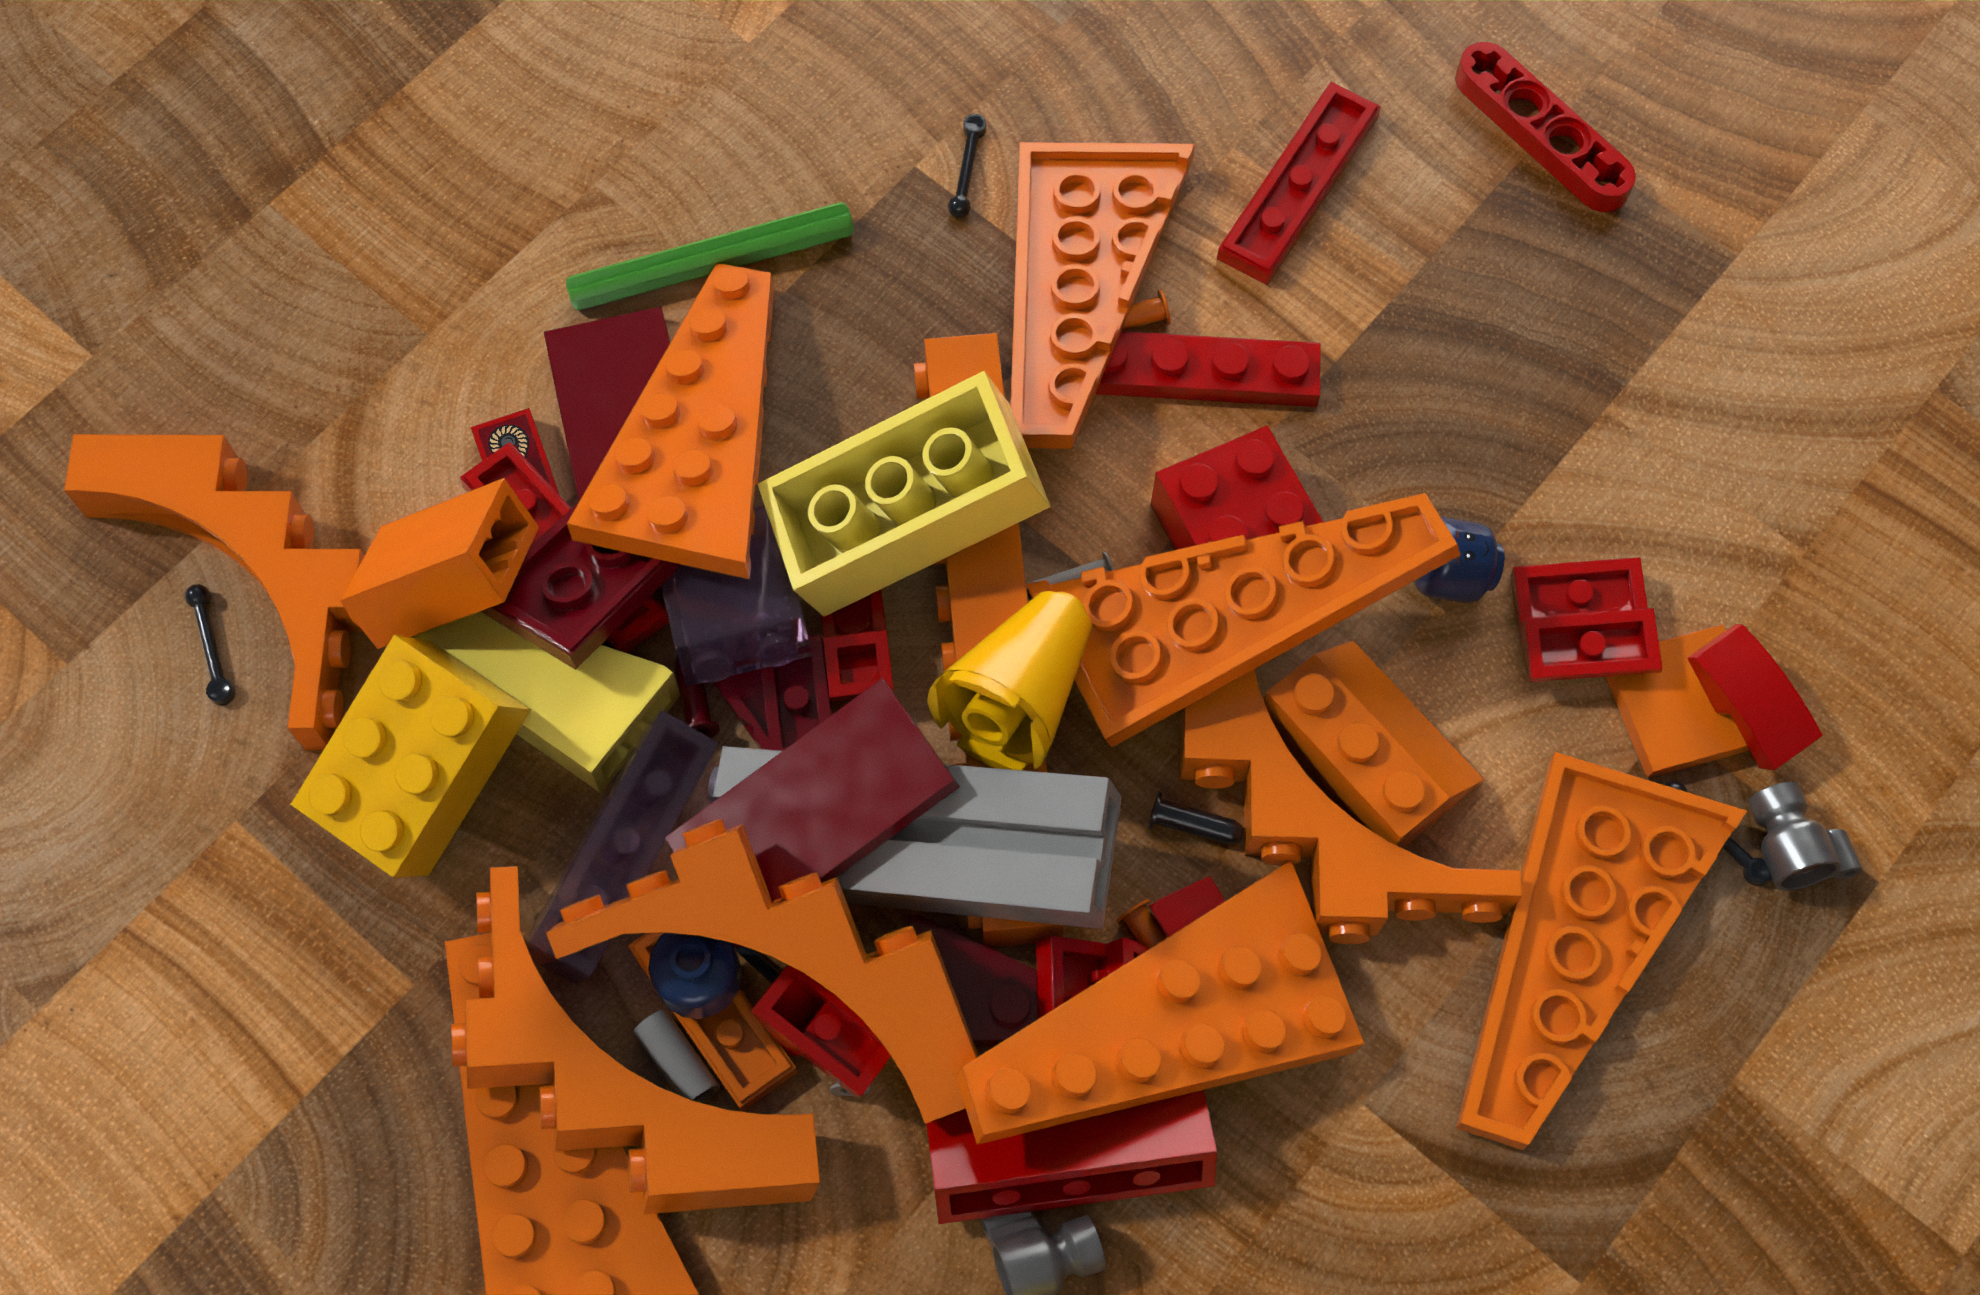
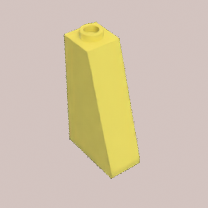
[414,611,680,793]

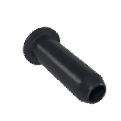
[1148,791,1244,845]

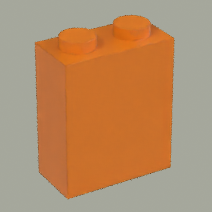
[340,478,539,649]

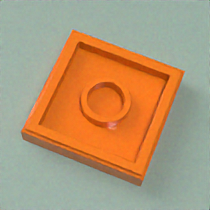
[1605,625,1750,779]

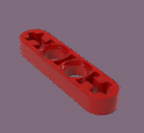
[1455,42,1636,212]

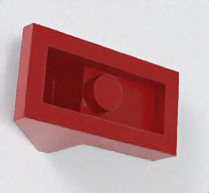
[750,964,891,1098]

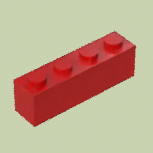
[926,1090,1217,1224]

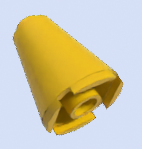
[927,591,1092,771]

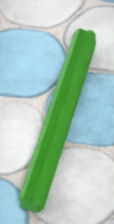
[566,202,854,311]

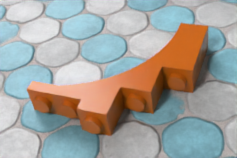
[64,434,365,750]
[1179,669,1522,944]
[546,819,979,1124]
[451,866,820,1214]

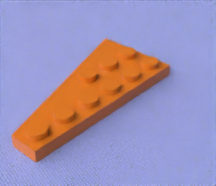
[1011,142,1195,449]
[567,263,775,579]
[1026,493,1461,748]
[1456,752,1747,1150]
[956,860,1364,1144]
[445,933,700,1295]

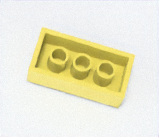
[757,371,1051,617]

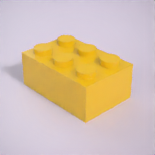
[290,635,531,878]

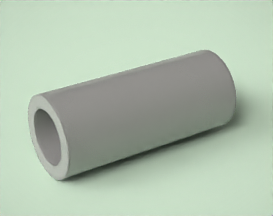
[633,1009,720,1103]

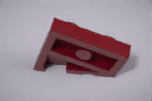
[699,634,832,751]
[908,914,1038,1046]

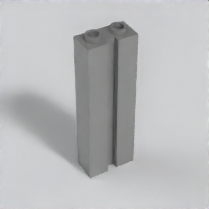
[708,746,1122,929]

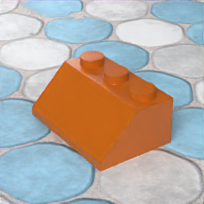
[1264,641,1484,849]

